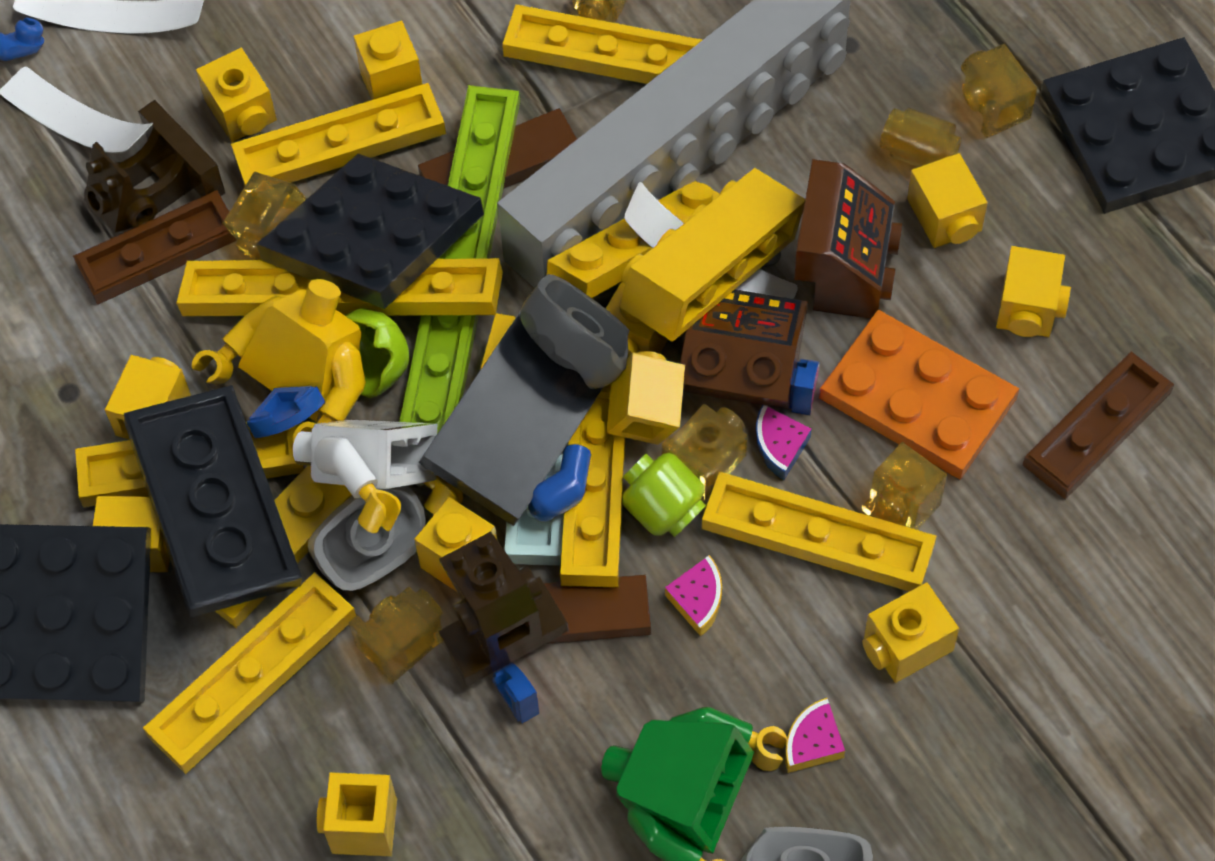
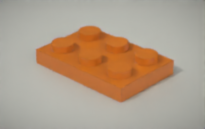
[819,309,1020,480]

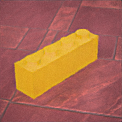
[619,168,805,342]

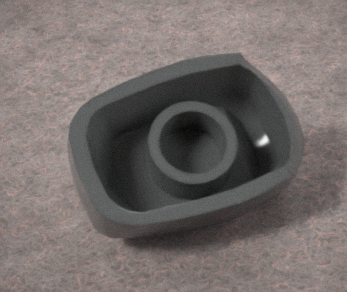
[520,274,630,389]

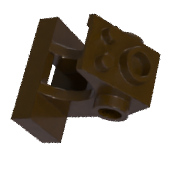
[84,100,225,233]
[438,531,569,686]

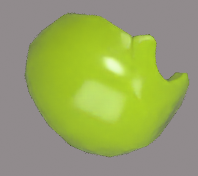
[345,308,410,398]

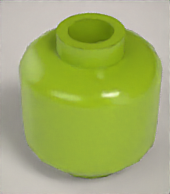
[622,453,706,537]

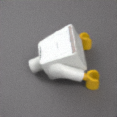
[293,420,463,533]

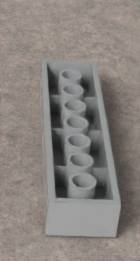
[497,0,850,288]

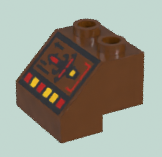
[794,159,902,319]
[680,290,808,410]

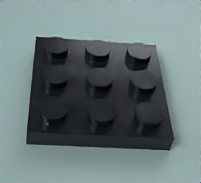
[1041,37,1215,214]
[257,154,484,309]
[0,524,152,702]

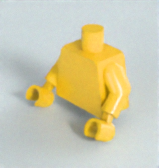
[191,279,366,443]

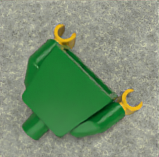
[601,707,787,861]

